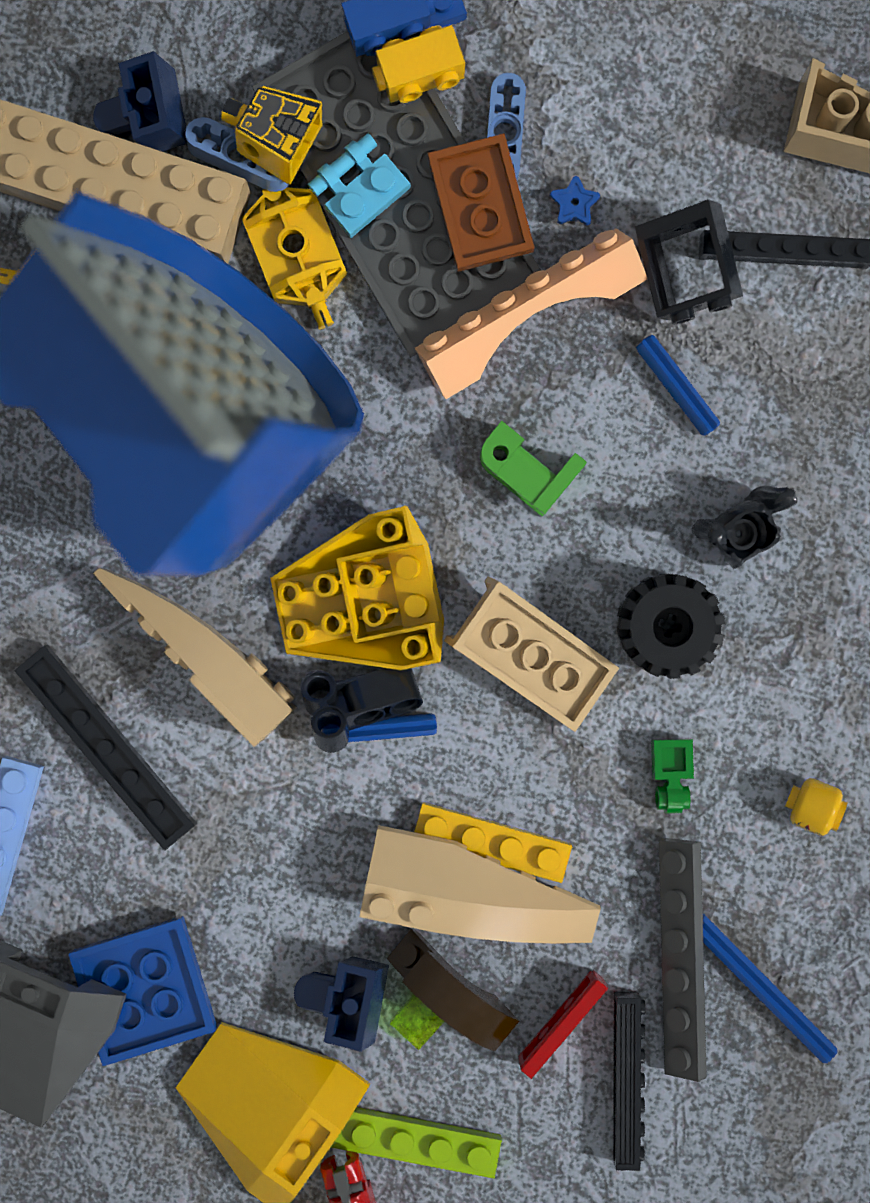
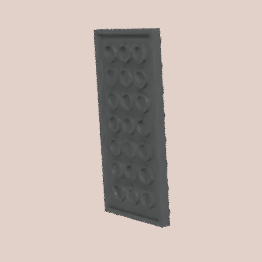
[252,31,541,358]

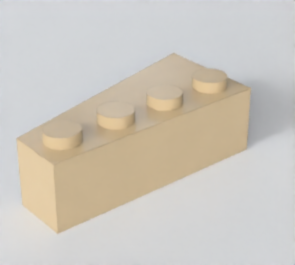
[784,58,870,173]

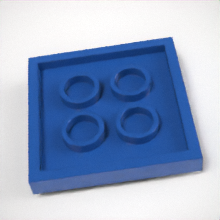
[68,916,218,1066]

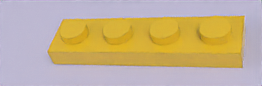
[414,802,572,883]

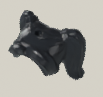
[691,485,797,570]

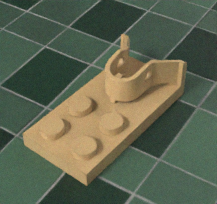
[443,576,619,732]

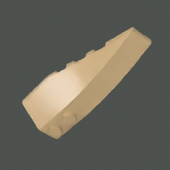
[93,568,297,747]
[359,825,601,944]

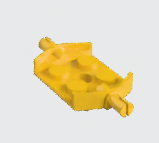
[242,171,347,329]

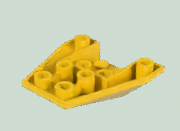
[270,506,444,670]
[176,1022,370,1203]

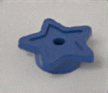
[550,176,600,225]

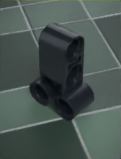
[300,668,423,753]

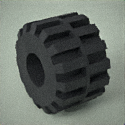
[616,574,726,679]

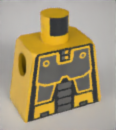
[221,86,322,185]

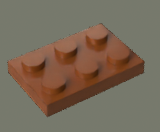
[428,133,535,272]

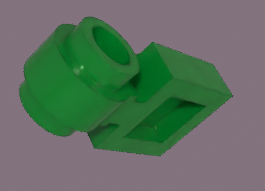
[651,739,694,814]

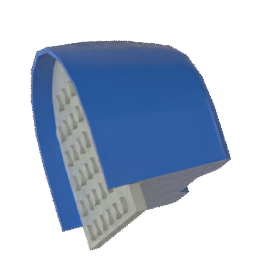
[0,191,364,577]

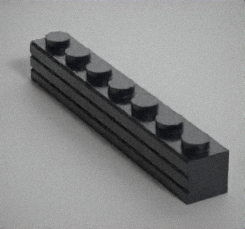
[698,230,870,269]
[613,992,645,1171]

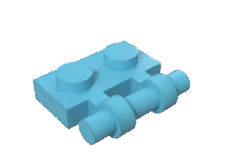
[307,133,411,238]

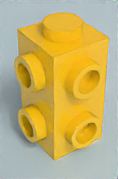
[372,25,465,103]

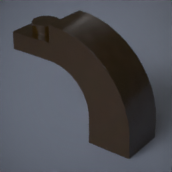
[387,929,520,1051]

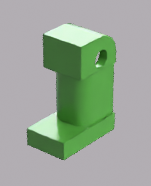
[480,421,587,517]

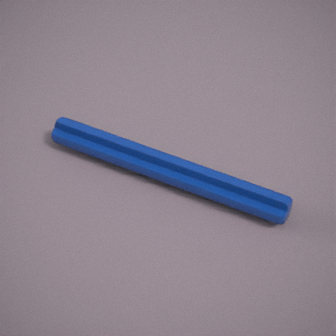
[703,914,838,1064]

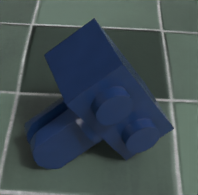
[93,51,187,152]
[294,956,389,1052]

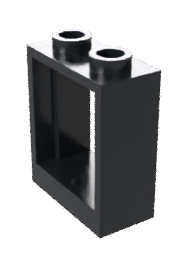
[635,199,743,325]

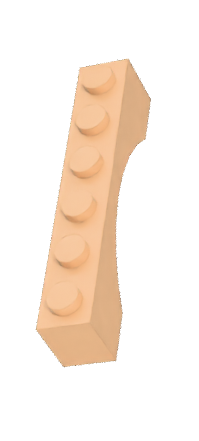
[415,228,647,399]

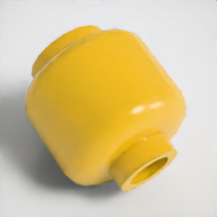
[785,778,848,836]

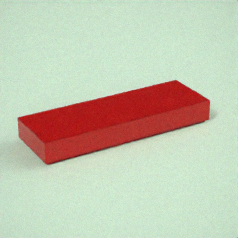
[518,970,608,1079]

